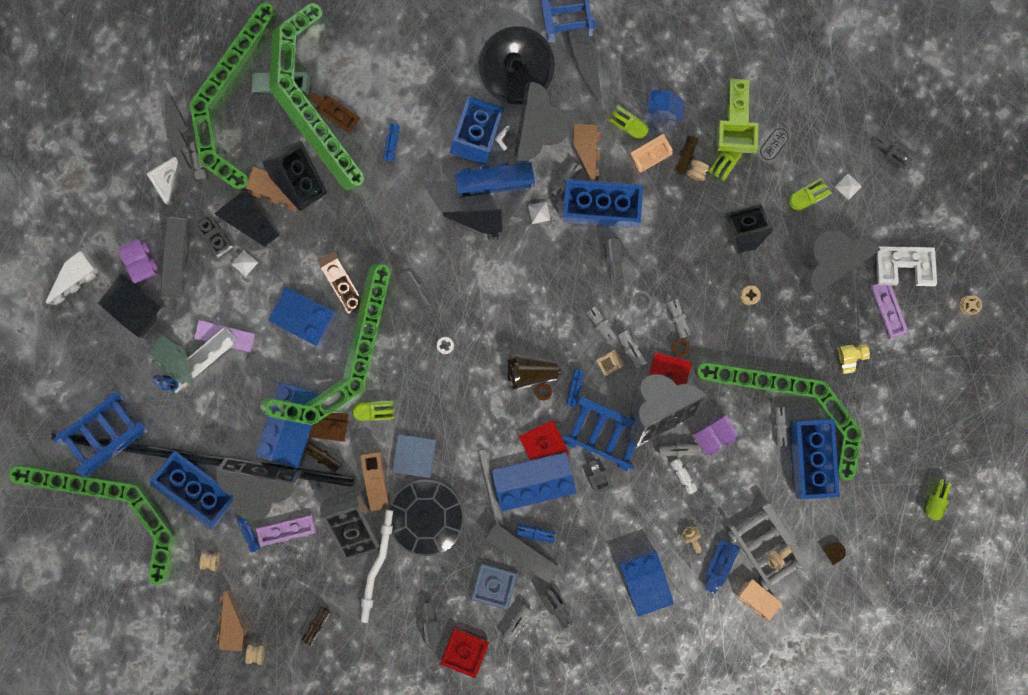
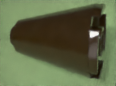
[507,353,561,391]

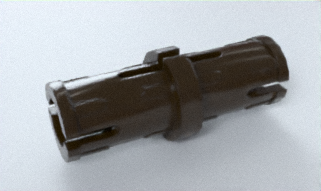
[674,135,699,175]
[304,441,342,473]
[301,606,331,646]

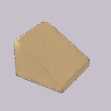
[596,349,625,376]

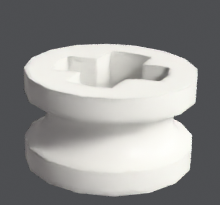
[437,337,454,354]

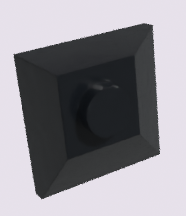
[725,204,773,255]

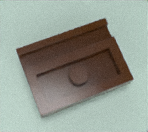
[309,412,349,442]

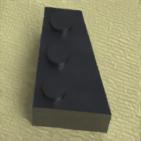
[214,190,283,249]

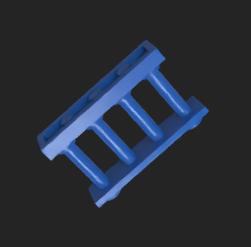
[540,0,596,43]
[53,392,148,478]
[562,396,636,471]

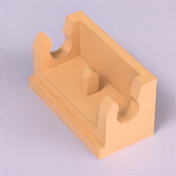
[629,134,673,174]
[735,579,783,620]

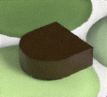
[822,542,846,565]

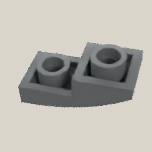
[194,213,233,258]

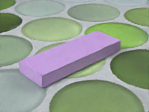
[870,283,909,339]
[194,320,256,353]
[256,514,317,547]

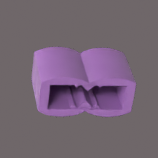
[118,239,159,284]
[692,414,738,456]

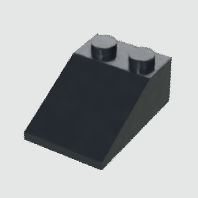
[262,142,327,211]
[443,209,503,240]
[98,273,167,338]

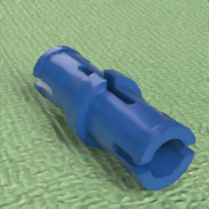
[152,375,179,391]
[516,524,556,544]

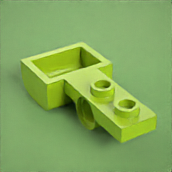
[717,79,758,154]

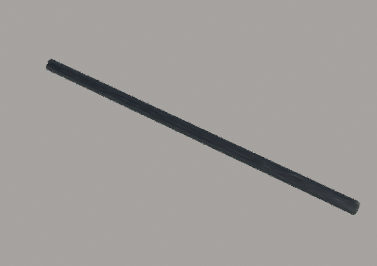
[51,430,354,487]

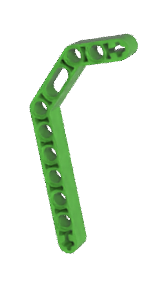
[190,3,277,191]
[269,3,364,190]
[260,264,391,425]
[696,363,862,481]
[9,465,176,585]

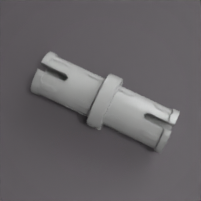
[551,161,582,199]
[666,299,692,339]
[586,306,617,344]
[617,330,647,369]
[774,407,790,446]
[659,442,698,458]
[502,605,533,644]

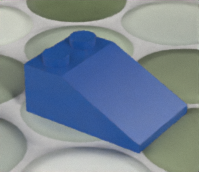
[450,96,504,165]
[268,287,336,347]
[619,549,674,617]

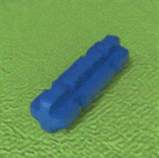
[383,123,400,161]
[566,369,584,407]
[236,517,261,553]

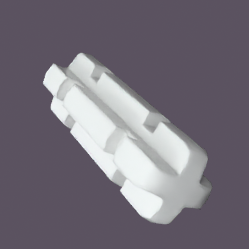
[671,458,697,494]

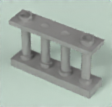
[728,502,811,593]

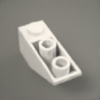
[46,251,99,305]

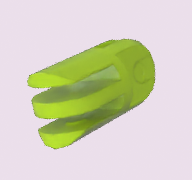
[607,104,649,139]
[708,151,742,181]
[789,178,832,211]
[352,401,394,421]
[925,479,951,520]

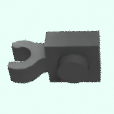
[588,458,613,495]

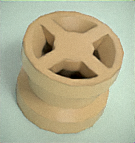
[686,160,710,182]
[739,285,761,305]
[959,295,982,315]
[199,550,219,572]
[246,645,265,665]

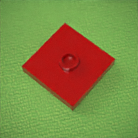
[649,352,692,386]
[519,420,569,460]
[440,627,490,679]

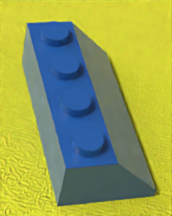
[455,160,535,198]
[562,179,643,228]
[255,382,319,468]
[790,419,840,500]
[150,451,233,531]
[492,452,577,512]

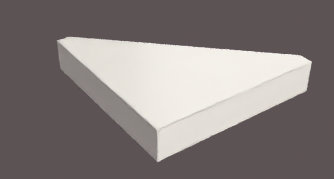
[147,156,178,204]

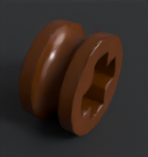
[672,339,690,356]
[535,384,552,401]

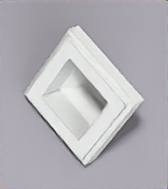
[495,126,517,151]
[834,174,862,200]
[528,202,550,224]
[232,250,259,277]

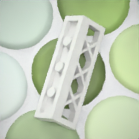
[168,326,238,393]

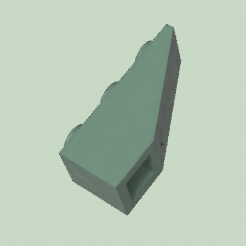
[252,72,310,96]
[149,335,194,386]

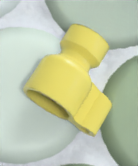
[838,344,870,374]

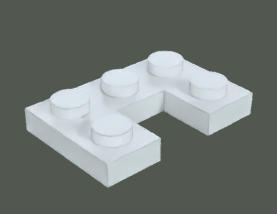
[876,246,937,286]

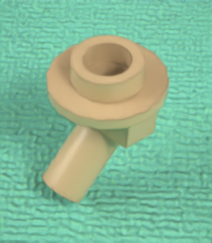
[681,527,702,554]
[767,545,793,570]

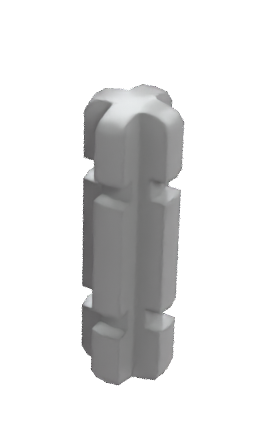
[189,142,206,180]

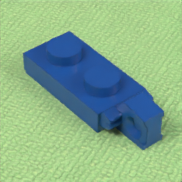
[705,539,741,594]

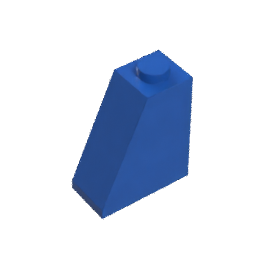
[645,89,685,121]

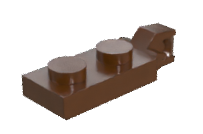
[309,92,361,134]

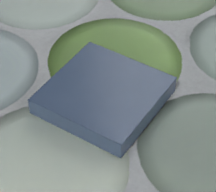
[392,434,436,478]
[471,562,518,610]

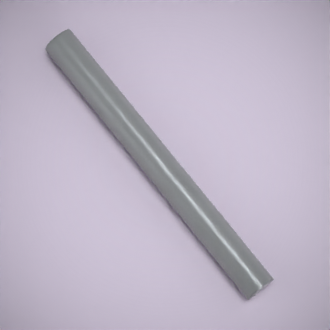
[478,449,504,525]

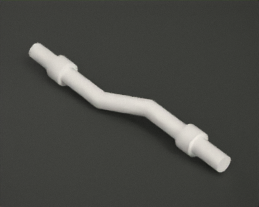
[360,510,393,623]

